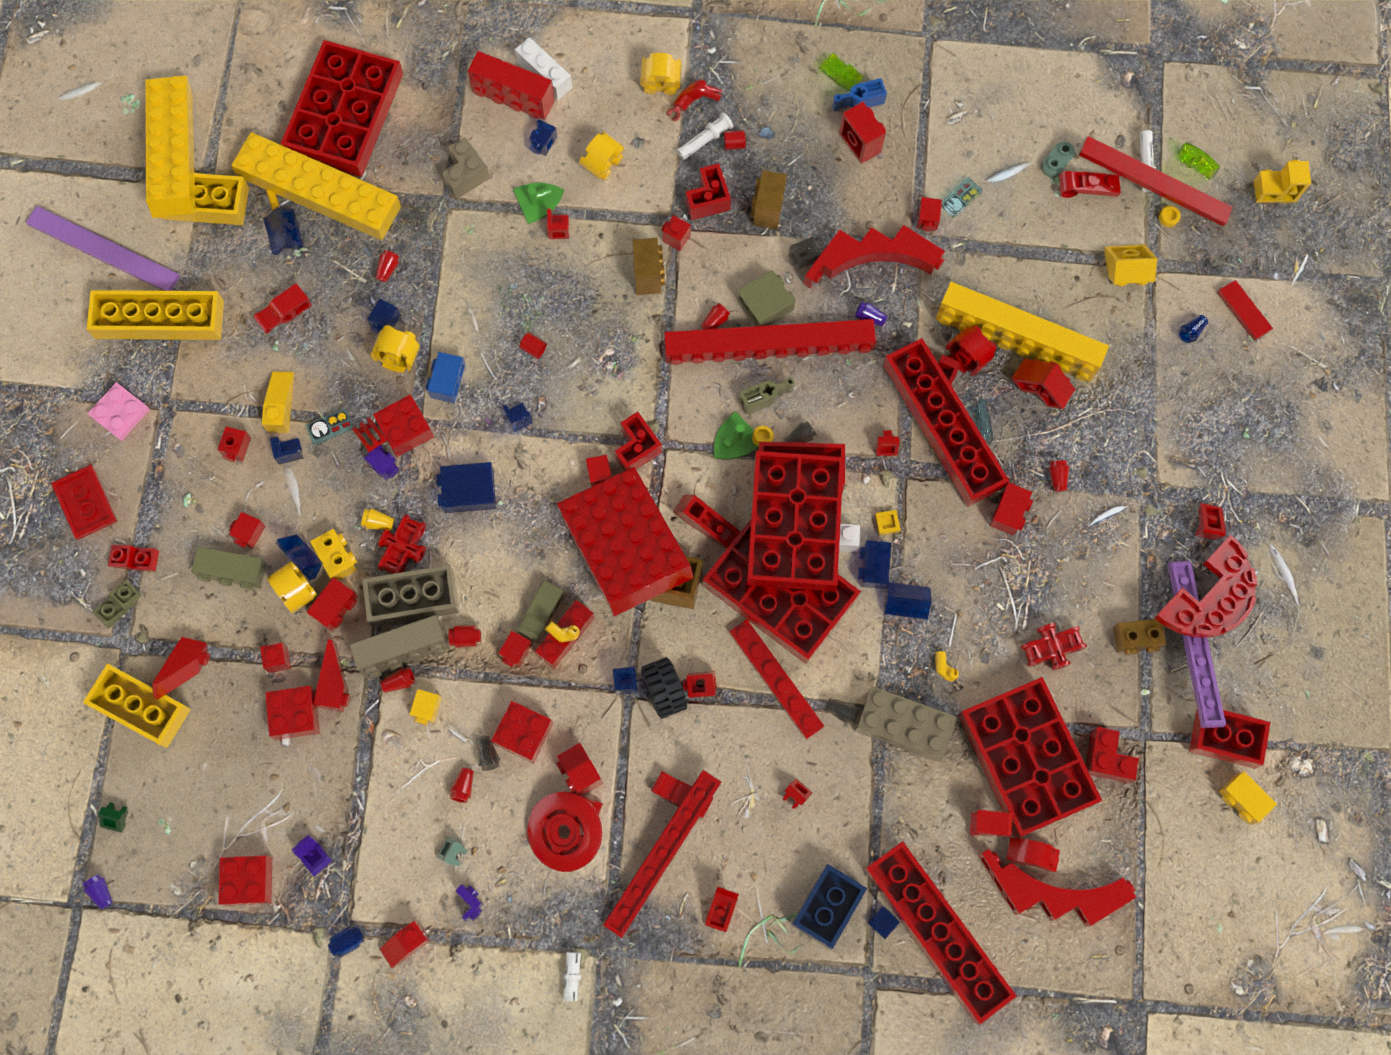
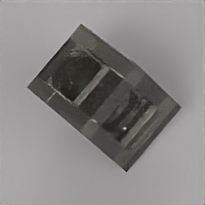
[787,237,821,270]

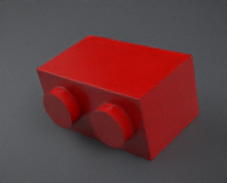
[990,482,1033,536]
[306,577,358,632]

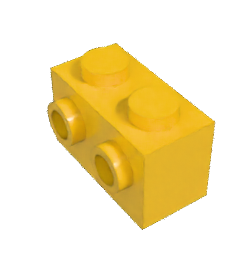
[310,529,357,581]

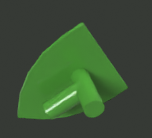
[513,183,564,224]
[714,412,758,460]

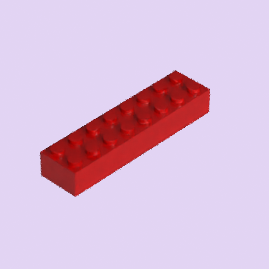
[883,338,1009,507]
[864,841,1017,1025]

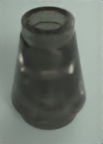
[784,421,817,443]
[825,698,860,725]
[477,736,500,771]

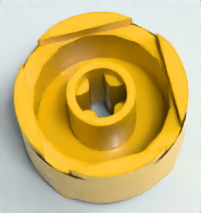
[640,53,682,95]
[579,131,625,181]
[371,325,420,373]
[266,561,318,613]

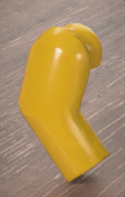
[545,621,580,642]
[935,651,959,681]

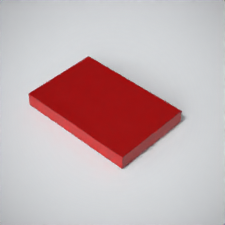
[51,465,118,540]

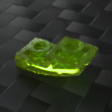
[818,52,864,91]
[1177,142,1220,180]

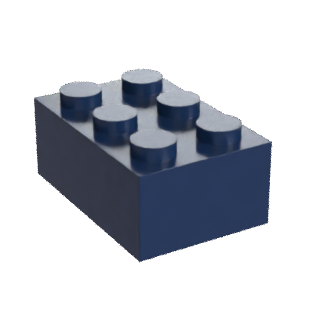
[791,864,867,950]

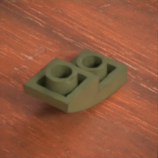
[92,580,141,629]

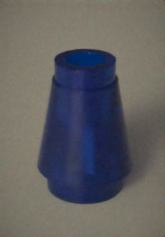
[1178,315,1208,343]

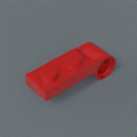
[1059,171,1121,198]

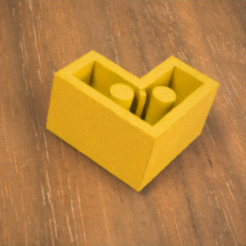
[1254,159,1311,203]

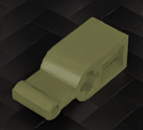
[739,377,795,415]
[517,580,565,642]

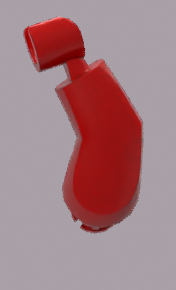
[666,79,722,121]

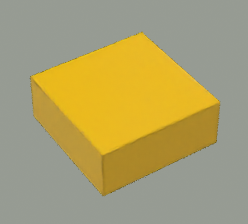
[874,510,901,536]

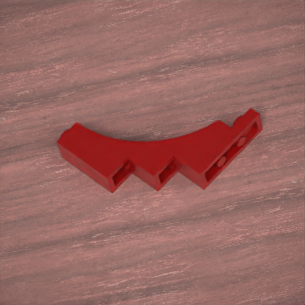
[803,225,945,288]
[978,849,1137,927]

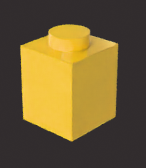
[409,689,442,726]

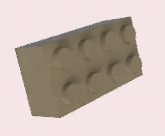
[362,565,459,627]
[350,615,450,679]
[855,686,957,762]

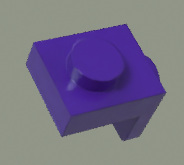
[291,835,332,876]
[455,884,484,921]

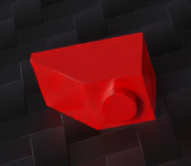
[379,920,431,968]

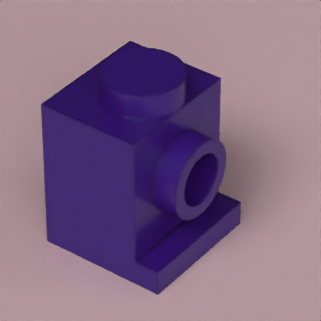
[364,445,399,481]

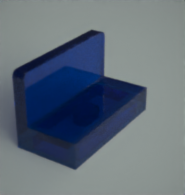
[264,207,303,255]
[276,534,323,580]
[884,582,932,620]

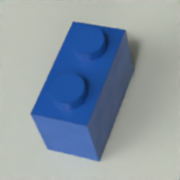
[426,352,466,403]

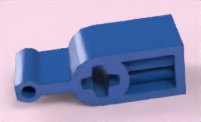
[832,78,887,111]

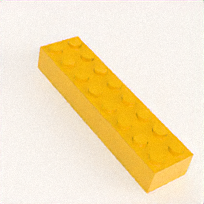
[145,75,195,218]
[231,132,401,241]
[935,282,1109,382]

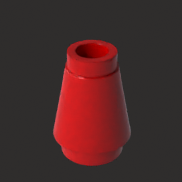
[375,250,400,283]
[700,303,730,330]
[1048,460,1070,492]
[380,667,415,693]
[449,768,474,803]

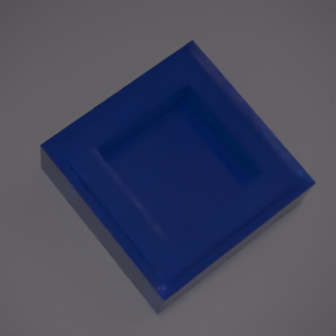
[867,906,900,939]

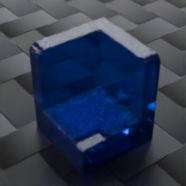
[503,403,533,432]
[270,437,304,465]

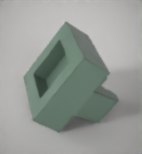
[436,837,467,866]

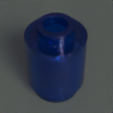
[328,925,365,958]

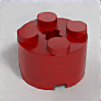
[946,325,997,376]

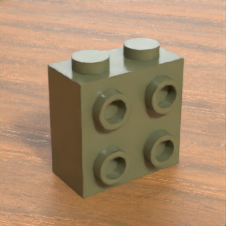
[737,270,796,326]

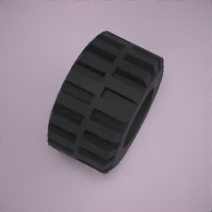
[641,657,687,719]

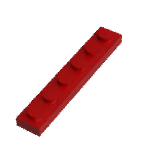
[729,619,825,740]

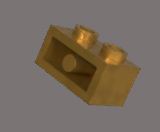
[1113,619,1166,655]

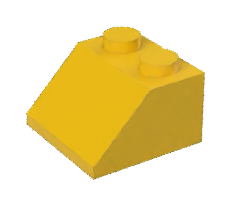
[1104,244,1157,286]

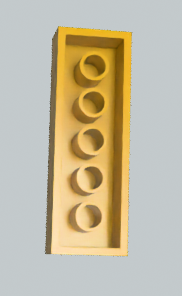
[86,290,224,340]

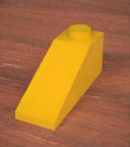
[262,372,294,433]

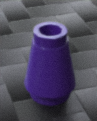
[855,302,887,327]
[82,874,114,910]

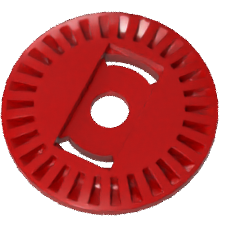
[527,791,603,872]

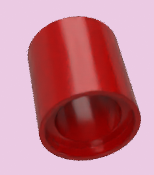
[724,130,746,150]
[519,332,547,359]

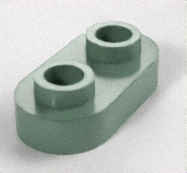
[1042,141,1075,178]

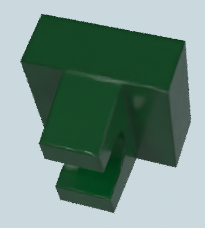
[98,802,128,833]

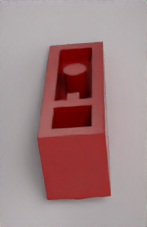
[673,495,740,549]
[152,637,210,699]
[313,639,350,712]

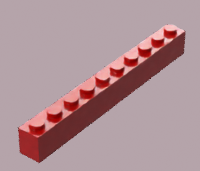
[664,319,876,365]

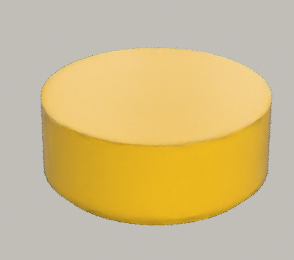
[1159,206,1181,227]
[752,426,774,447]

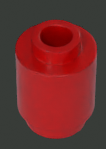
[448,625,481,648]

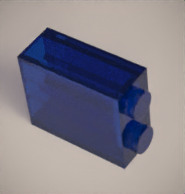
[436,462,496,514]

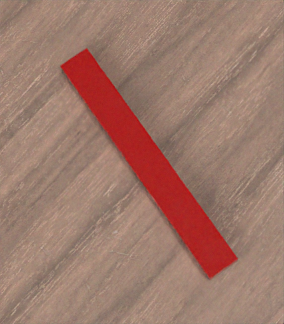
[1079,136,1232,226]
[603,770,722,938]

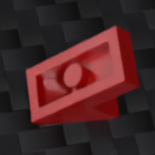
[1195,503,1226,540]
[970,810,1013,837]
[705,886,739,932]

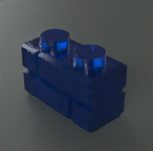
[857,540,892,589]

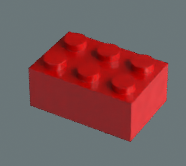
[1189,709,1271,769]

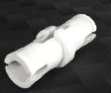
[563,952,581,1001]

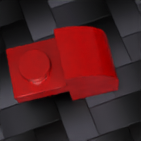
[1006,837,1060,873]

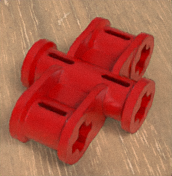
[378,514,427,574]
[1020,623,1088,671]

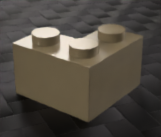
[442,137,490,199]

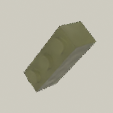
[191,547,267,590]

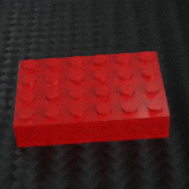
[280,40,403,178]
[747,451,844,592]
[556,467,694,617]
[702,520,861,664]
[958,677,1103,838]

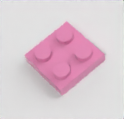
[88,382,150,441]

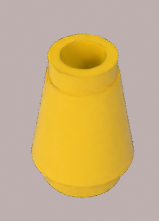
[361,508,394,531]

